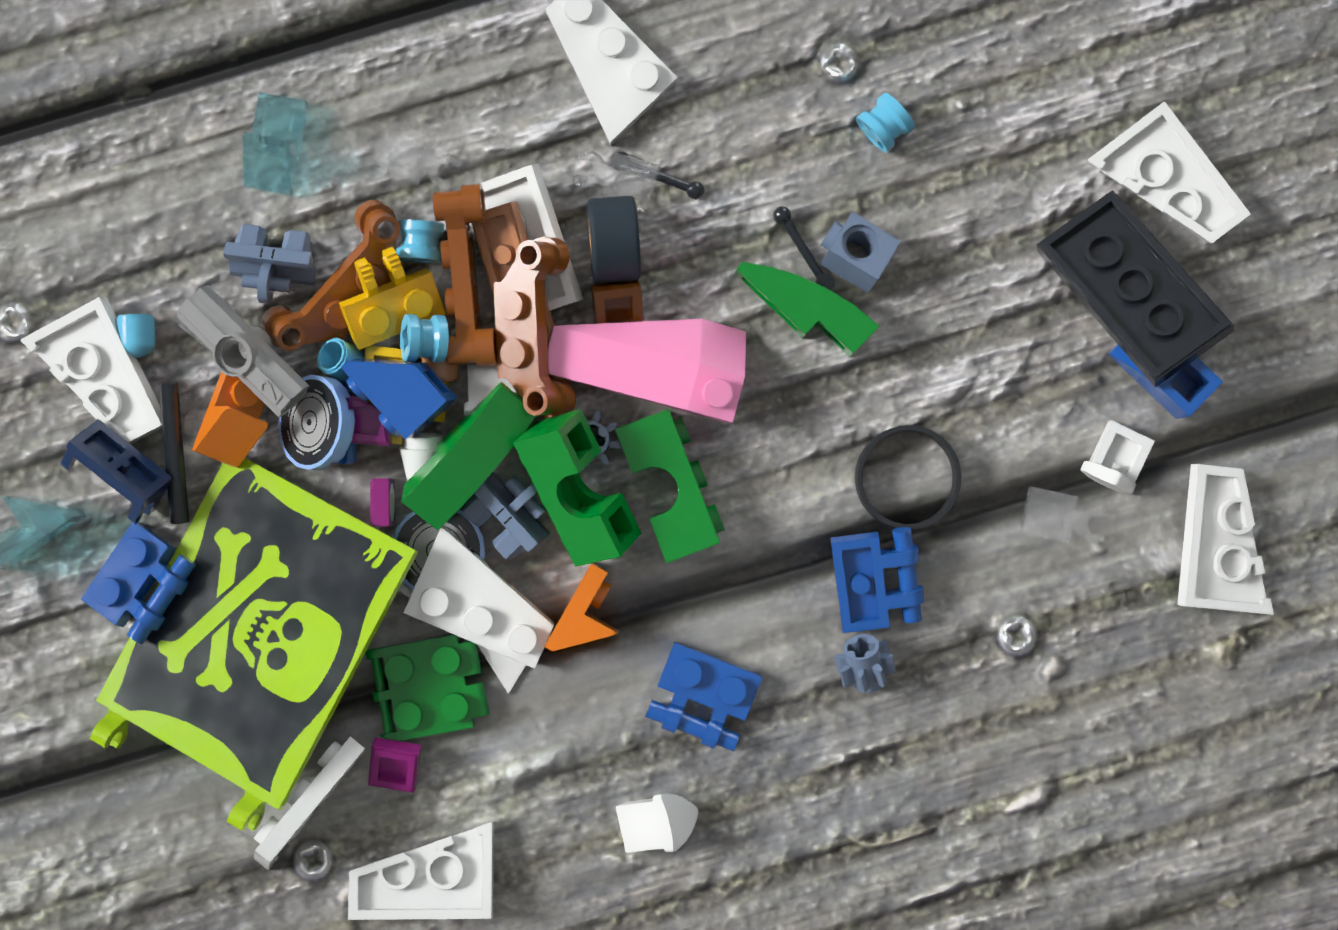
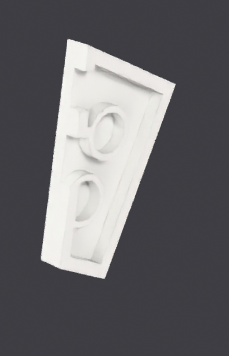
[546,0,678,146]
[1086,101,1251,244]
[480,164,583,310]
[20,297,162,444]
[1177,464,1274,615]
[403,525,554,669]
[254,736,365,870]
[348,822,494,920]

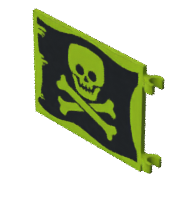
[90,458,418,831]

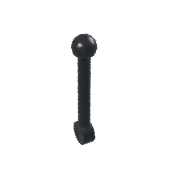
[612,152,705,200]
[773,206,835,290]

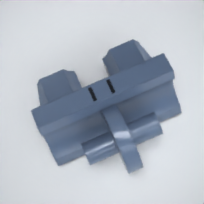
[223,224,317,304]
[462,471,551,560]

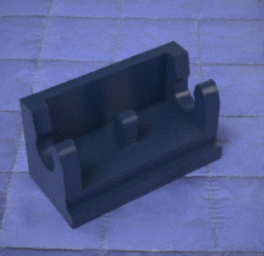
[60,419,172,525]

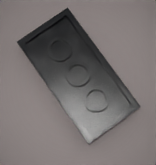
[1036,190,1234,388]

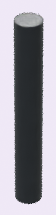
[159,381,189,524]

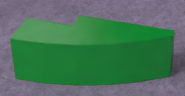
[735,262,879,357]
[401,381,536,531]

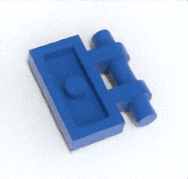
[81,522,196,644]
[831,527,925,633]
[645,641,762,751]

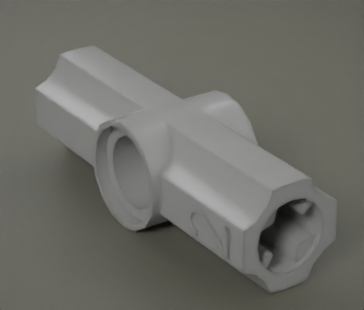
[177,285,309,417]

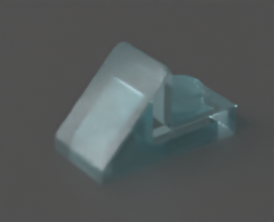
[243,92,309,196]
[0,496,87,570]

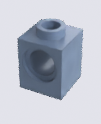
[820,211,901,293]

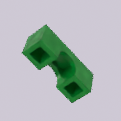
[513,409,642,567]
[615,409,725,563]

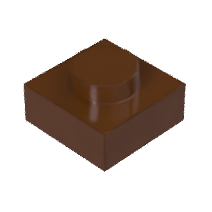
[591,281,644,324]

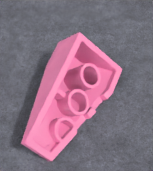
[548,319,746,423]

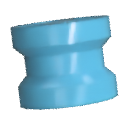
[856,92,916,153]
[396,219,445,264]
[400,314,449,363]

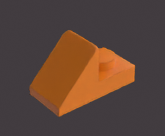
[192,372,269,468]
[544,563,619,651]

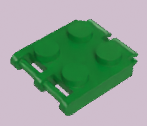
[365,634,489,741]

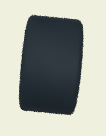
[587,196,641,284]

